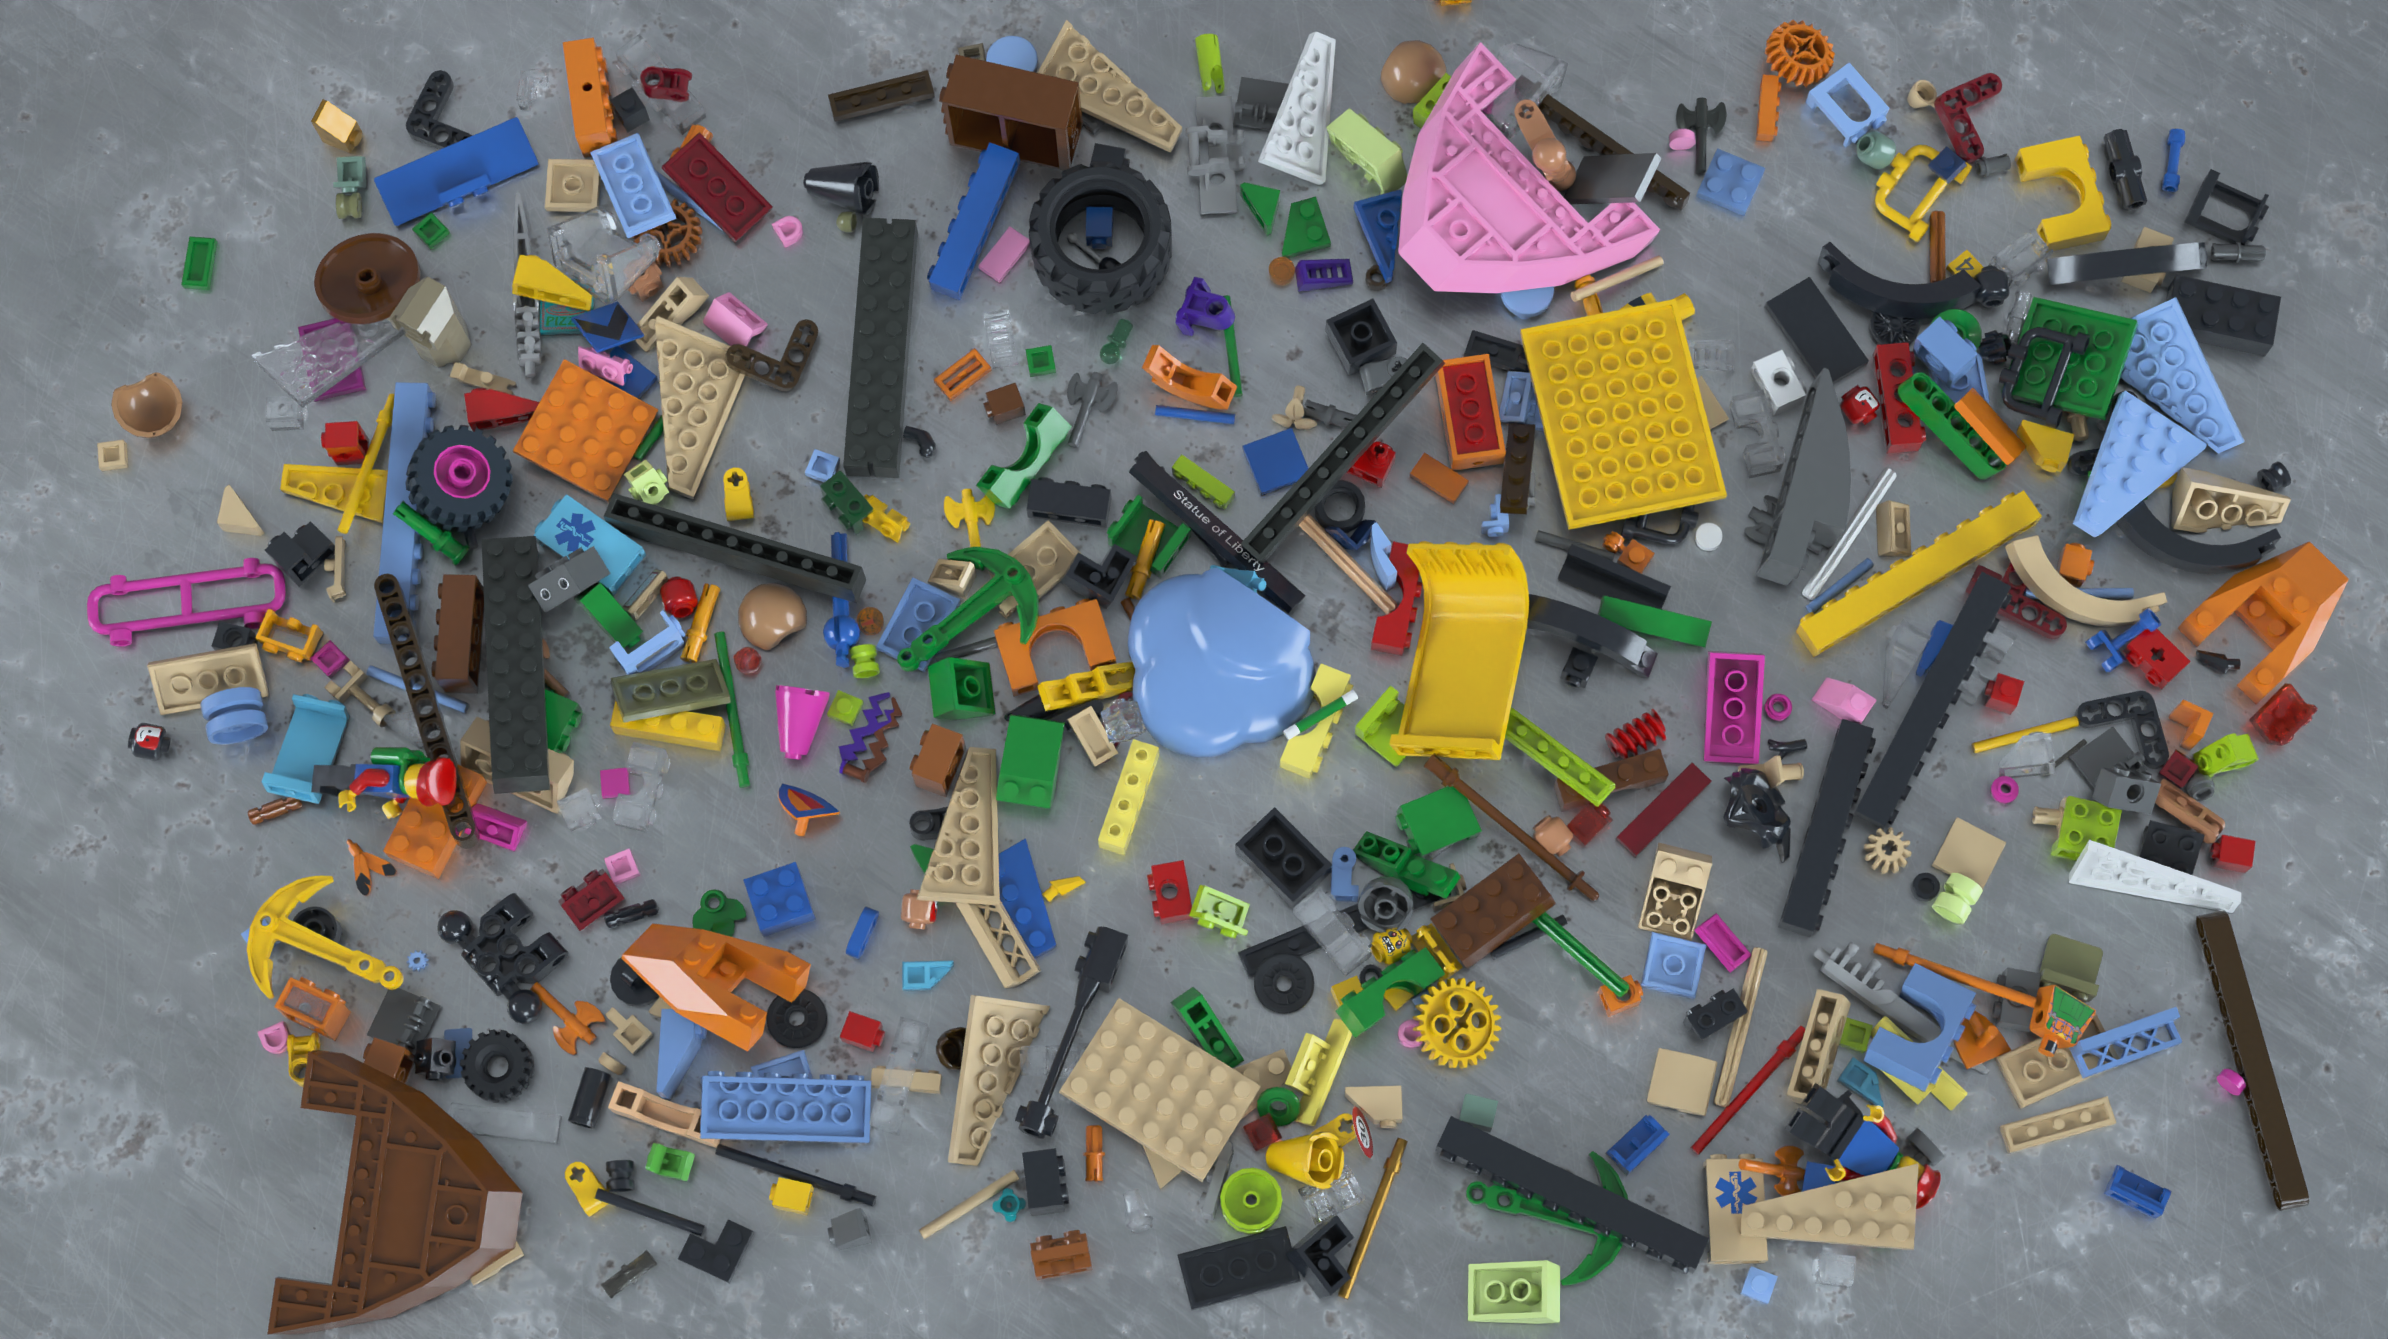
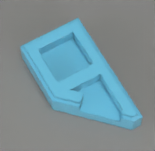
[902,960,954,991]

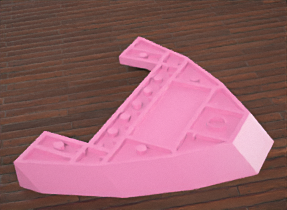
[1398,42,1660,293]

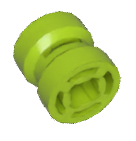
[849,644,880,678]

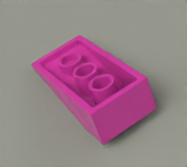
[1704,651,1765,764]

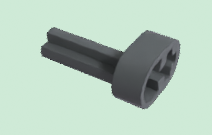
[1906,1128,1944,1167]

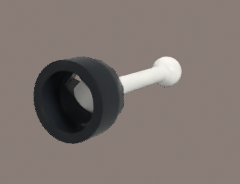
[1067,233,1121,269]

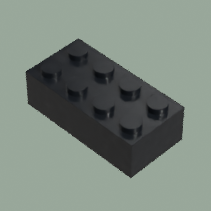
[2166,275,2281,356]

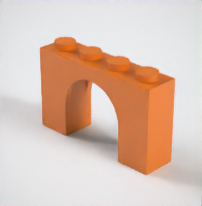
[994,598,1117,697]

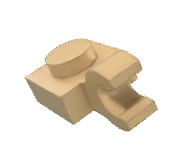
[605,1007,653,1055]

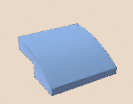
[1499,371,1544,431]
[1370,522,1397,592]

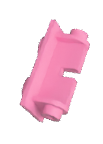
[578,346,633,386]

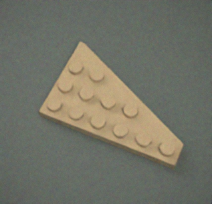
[655,316,753,499]

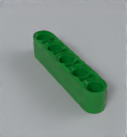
[1898,372,2006,480]

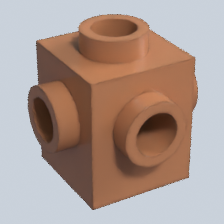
[623,256,664,302]

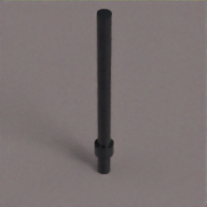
[715,1144,877,1207]

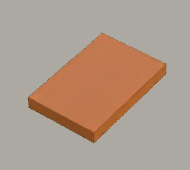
[1954,388,2027,465]

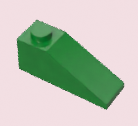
[1170,987,1244,1068]

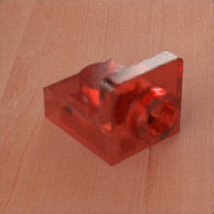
[1567,802,1613,846]

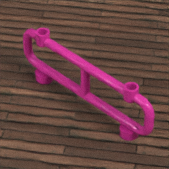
[87,558,286,647]

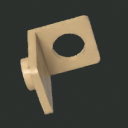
[1432,863,1467,912]

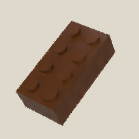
[431,574,484,694]
[1430,853,1556,969]

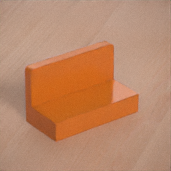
[2169,700,2214,751]

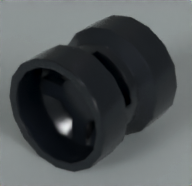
[606,1160,635,1192]

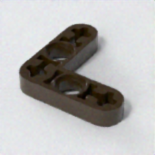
[725,319,818,392]

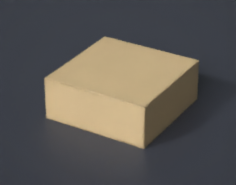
[97,440,128,471]

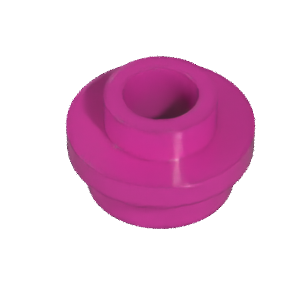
[1765,694,1792,721]
[1991,776,2019,804]

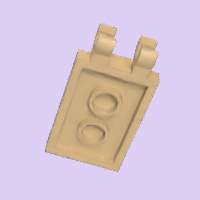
[981,520,1081,619]

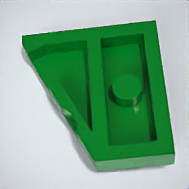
[1282,196,1331,260]

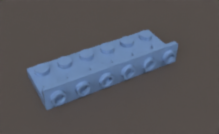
[700,1071,871,1143]

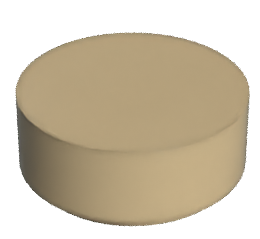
[598,1052,627,1075]

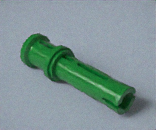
[392,501,470,566]

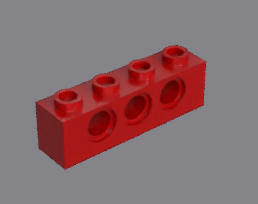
[1873,342,1926,454]

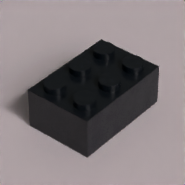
[1235,807,1332,909]

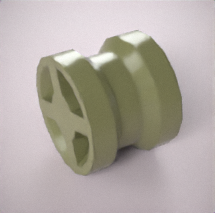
[336,192,362,219]

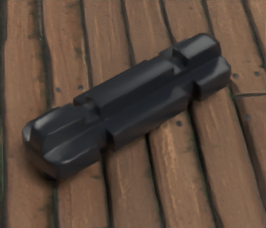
[604,899,658,928]

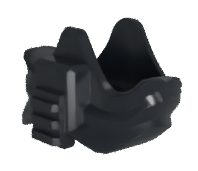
[1723,768,1791,849]

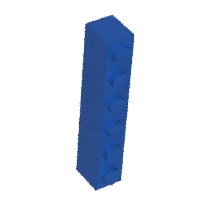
[927,143,1020,300]

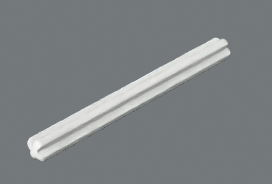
[1802,468,1897,601]

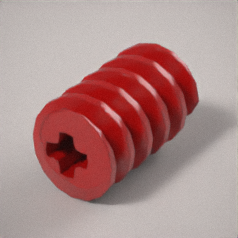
[1605,709,1666,759]

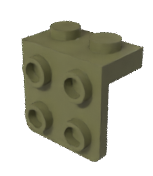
[2039,934,2103,1002]

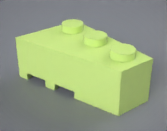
[1326,108,1408,194]

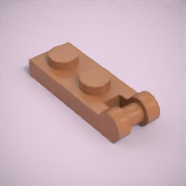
[2155,778,2225,844]

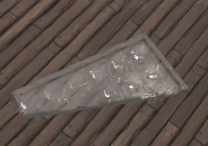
[251,318,406,408]

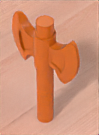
[530,982,605,1055]
[1739,1146,1806,1196]

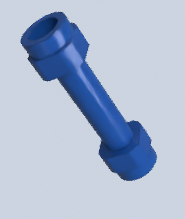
[2162,129,2185,192]

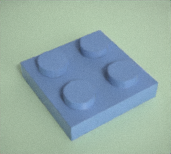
[1696,148,1765,216]

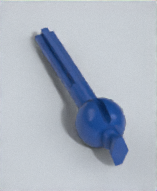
[823,532,860,668]

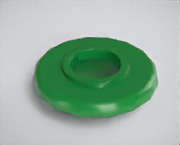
[1257,1087,1301,1126]

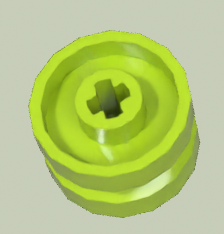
[1220,1168,1282,1235]

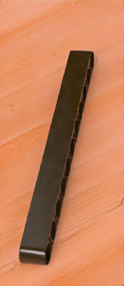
[374,573,480,849]
[2196,910,2309,1211]

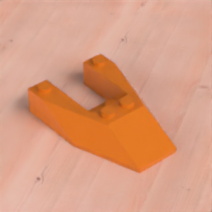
[2178,541,2349,705]
[621,923,811,1052]

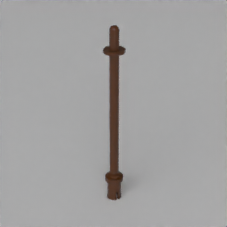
[1423,753,1599,901]

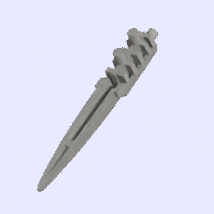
[512,192,542,378]
[1813,942,1990,1074]

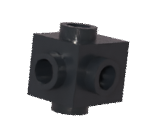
[414,1038,456,1081]

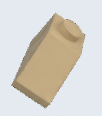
[1345,1086,1403,1128]

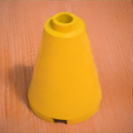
[1266,1132,1344,1189]

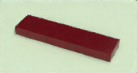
[1616,763,1712,858]

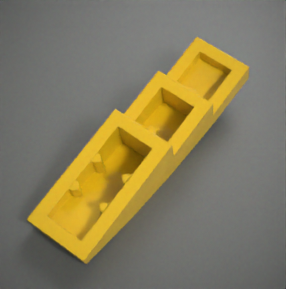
[1037,662,1135,711]

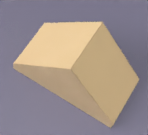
[217,485,264,536]
[928,559,976,599]

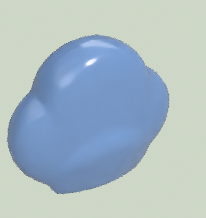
[1128,567,1316,758]

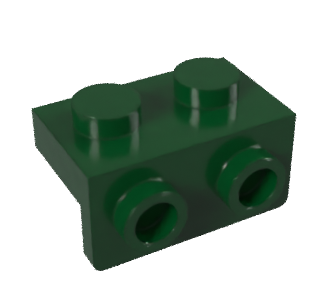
[820,471,873,535]

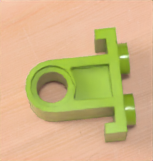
[2192,733,2259,777]

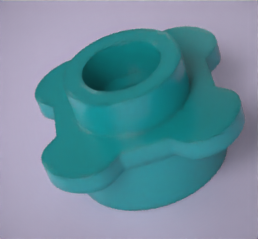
[992,1188,1026,1222]

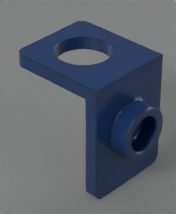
[1325,519,1376,550]

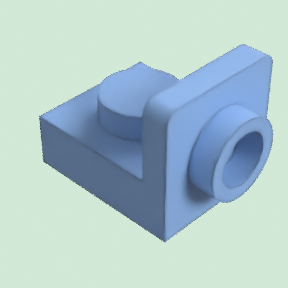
[1481,494,1509,537]

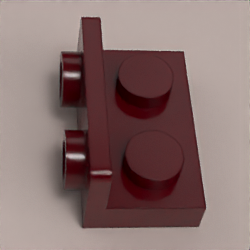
[558,869,625,931]

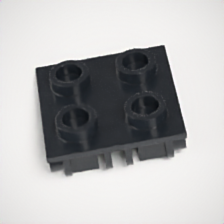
[2139,820,2205,875]

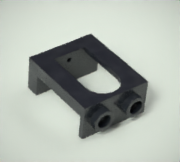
[2184,169,2269,245]

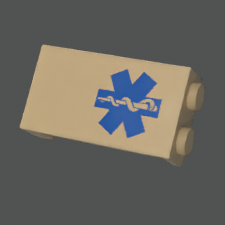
[1703,1154,1768,1264]

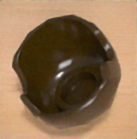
[936,1027,966,1070]

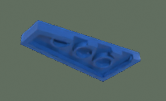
[998,838,1057,959]

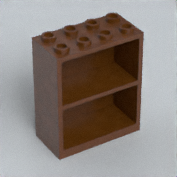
[939,54,1083,171]

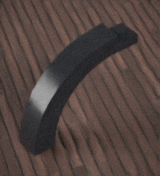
[1818,242,1982,319]
[2047,242,2208,285]
[2116,500,2281,574]
[1527,594,1658,678]

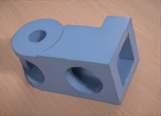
[1330,847,1359,902]

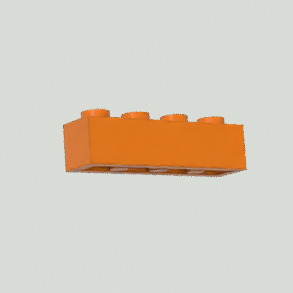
[1756,74,1781,142]

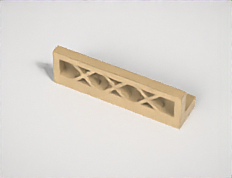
[956,900,1041,988]

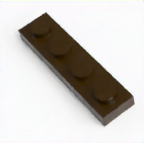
[828,70,935,122]
[1500,423,1536,515]

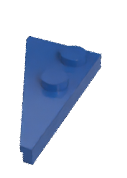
[1353,189,1402,283]

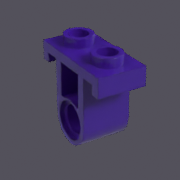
[1175,277,1235,336]

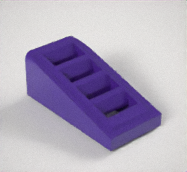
[1295,259,1353,291]

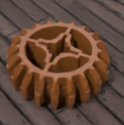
[632,199,703,268]

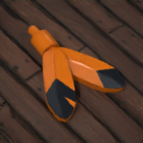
[346,839,396,896]

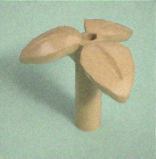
[1272,385,1317,430]

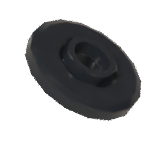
[1870,312,1920,345]

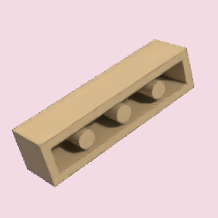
[871,1066,942,1094]

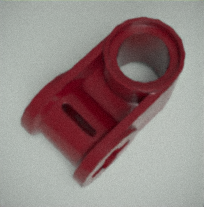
[640,66,692,102]

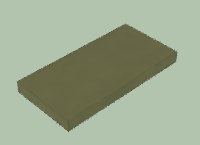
[611,659,730,723]

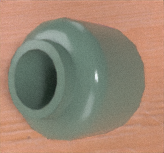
[1857,131,1896,169]

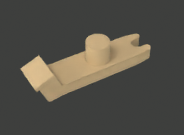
[450,362,517,395]
[324,536,346,603]

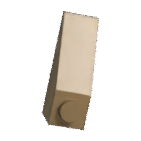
[635,277,709,352]

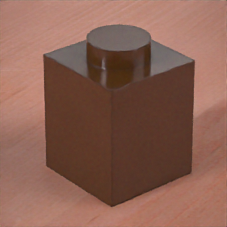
[983,382,1026,425]

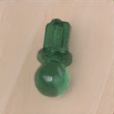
[1099,319,1133,364]

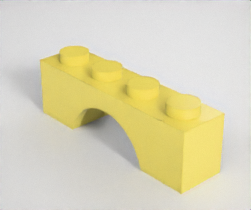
[1280,663,1354,779]

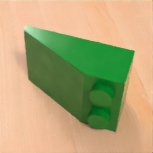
[996,714,1065,809]

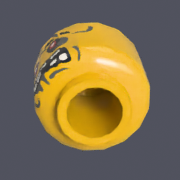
[1370,928,1413,965]

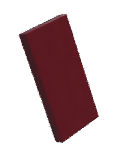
[662,132,773,243]

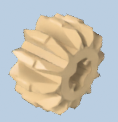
[1864,827,1912,874]

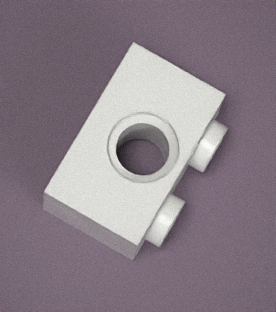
[1750,350,1807,416]

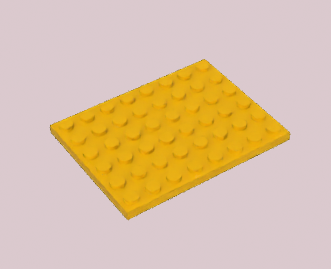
[1520,299,1727,530]

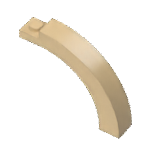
[2005,535,2167,627]

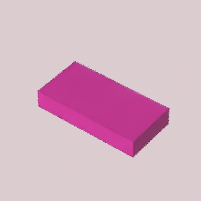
[1694,913,1752,973]

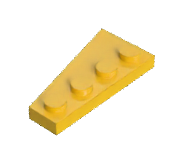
[280,464,388,523]

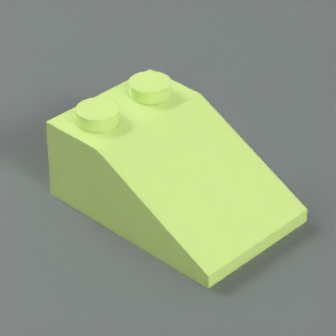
[1468,1260,1560,1324]

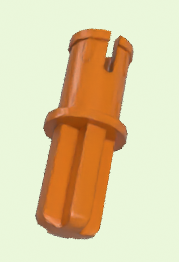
[1083,1125,1105,1181]

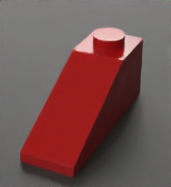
[464,388,540,432]

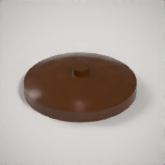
[314,233,421,324]

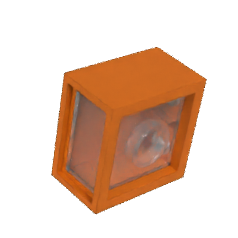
[274,977,351,1041]

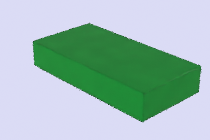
[181,236,217,290]

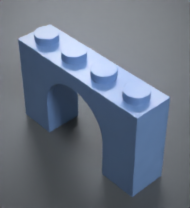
[1864,963,1977,1092]

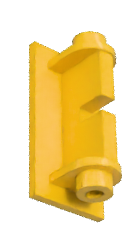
[862,494,910,543]
[1412,923,1463,981]

